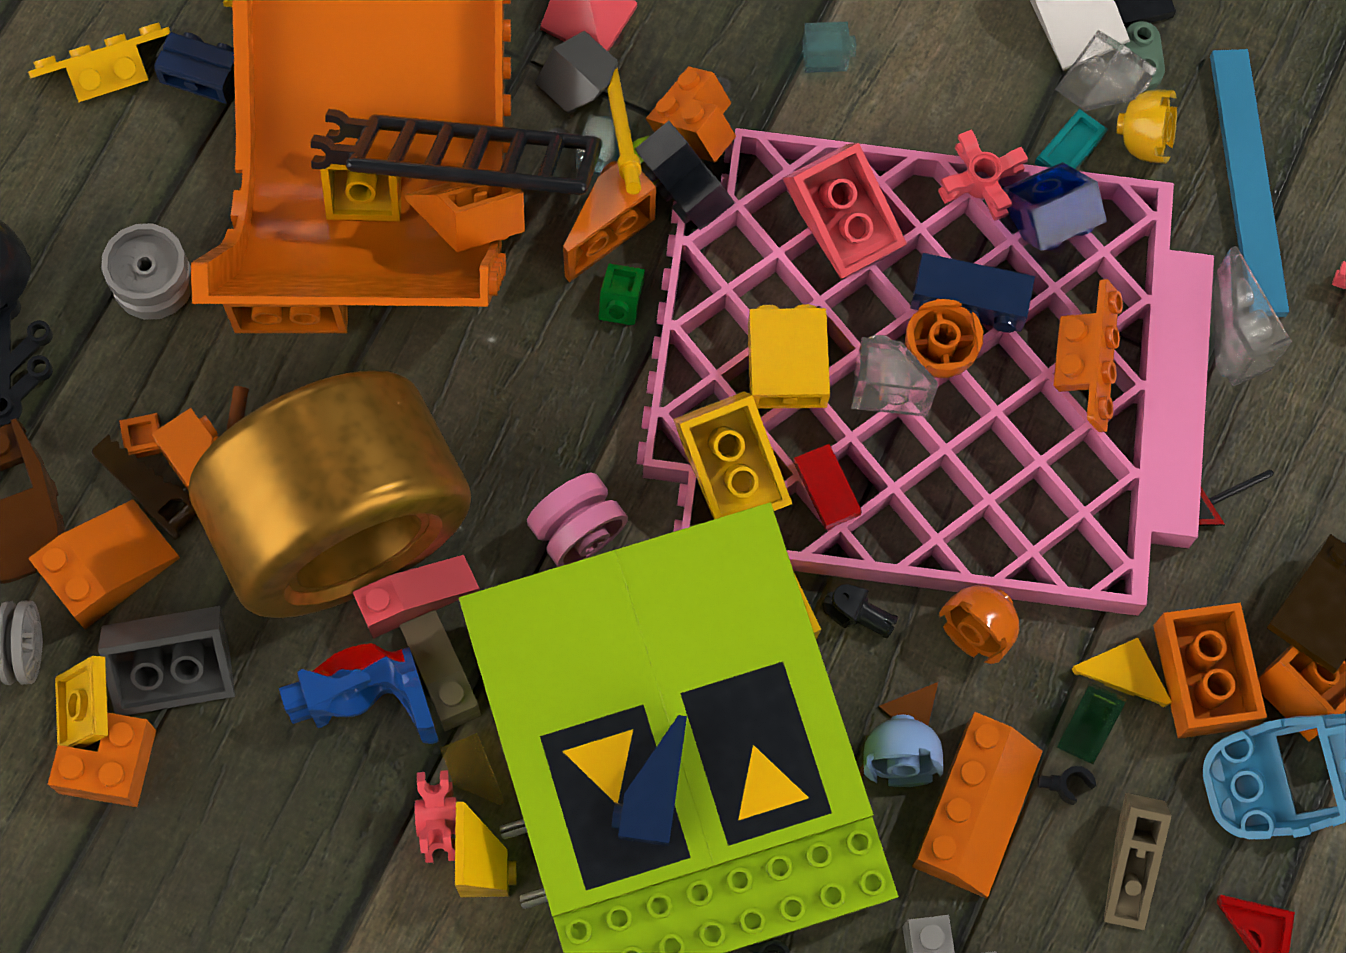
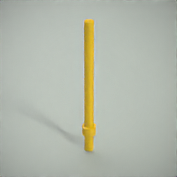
[607,67,642,195]

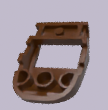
[0,418,65,584]

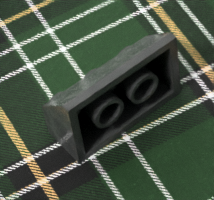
[98,606,235,715]

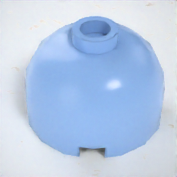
[864,715,943,787]

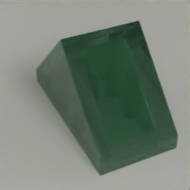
[1057,682,1127,764]

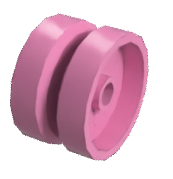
[527,472,628,567]

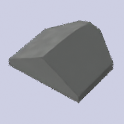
[535,31,619,114]

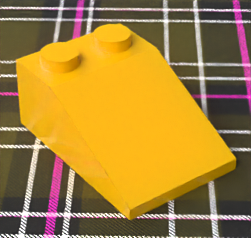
[673,391,792,519]

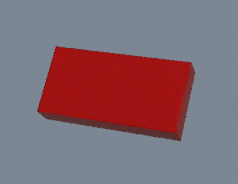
[793,444,862,530]

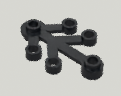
[0,299,53,427]

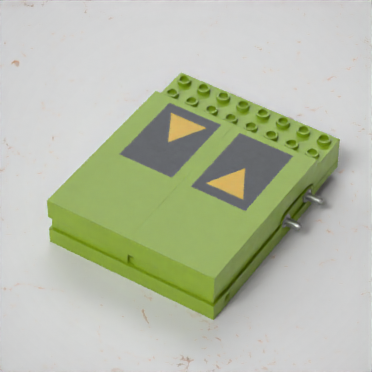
[458,502,899,953]

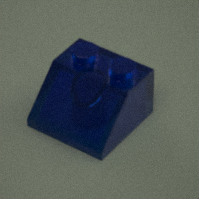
[1002,162,1107,251]

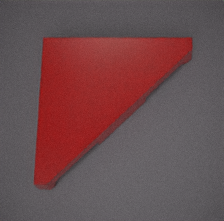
[1217,895,1295,953]

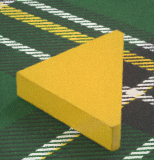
[1072,638,1172,707]

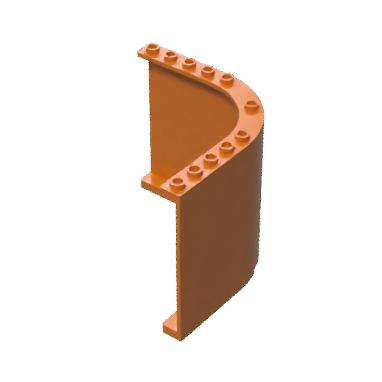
[191,0,511,307]

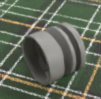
[0,600,43,685]

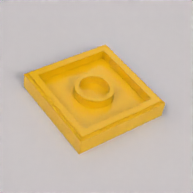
[55,656,108,749]

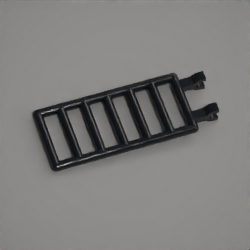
[310,109,602,195]

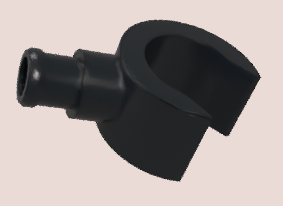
[1038,766,1096,805]

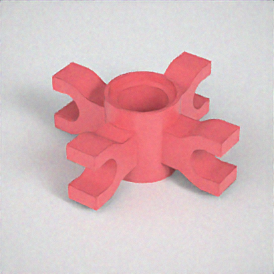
[938,129,1028,221]
[415,770,457,863]

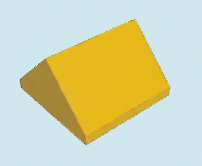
[320,164,401,221]

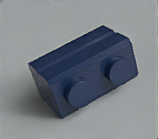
[154,32,235,104]

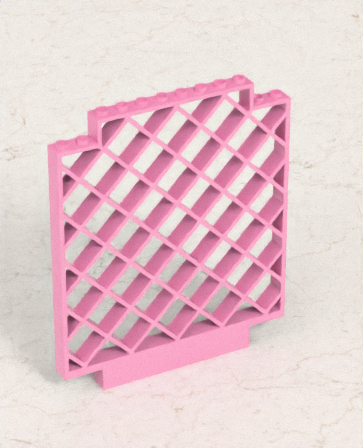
[636,128,1214,616]

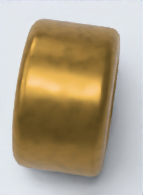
[188,371,471,618]

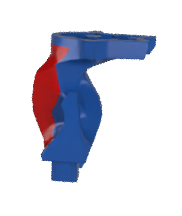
[279,643,439,744]

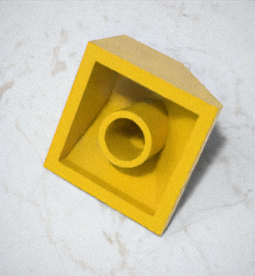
[455,802,517,897]

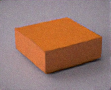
[119,413,162,458]

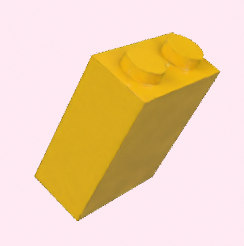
[748,304,830,409]

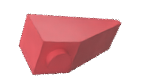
[353,555,480,639]

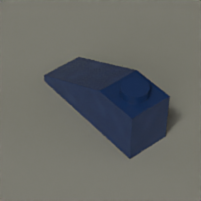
[611,715,687,846]

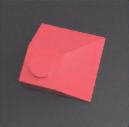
[540,0,637,51]

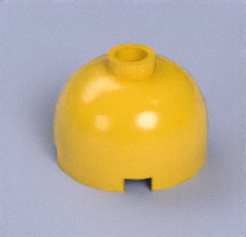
[1117,89,1177,164]

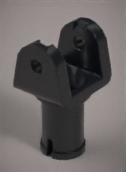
[822,584,898,639]

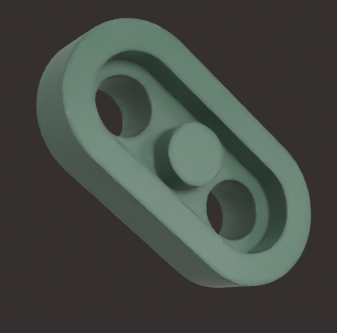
[1122,21,1165,91]

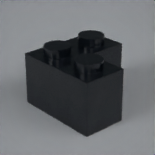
[634,121,735,230]

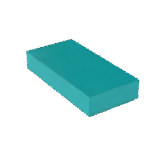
[1034,108,1108,171]

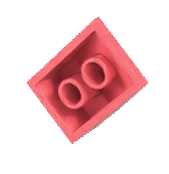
[783,143,907,279]

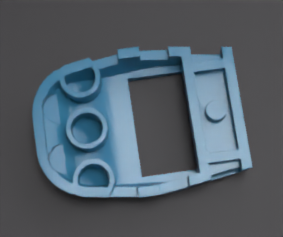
[1203,714,1346,839]

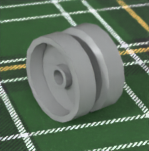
[101,223,192,320]

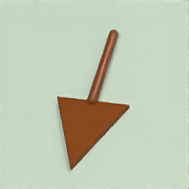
[859,682,938,778]

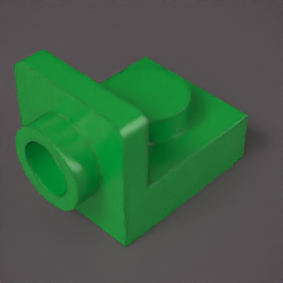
[598,263,645,325]

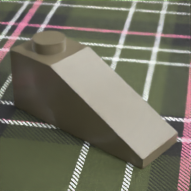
[399,610,481,731]
[1104,793,1172,930]

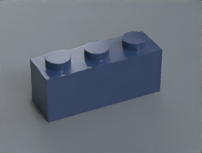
[910,253,1035,333]

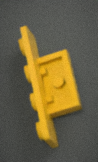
[28,22,171,102]

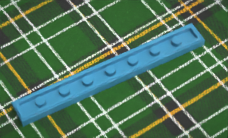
[1210,49,1289,318]

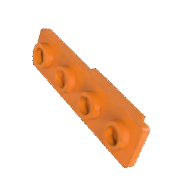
[1053,279,1123,432]

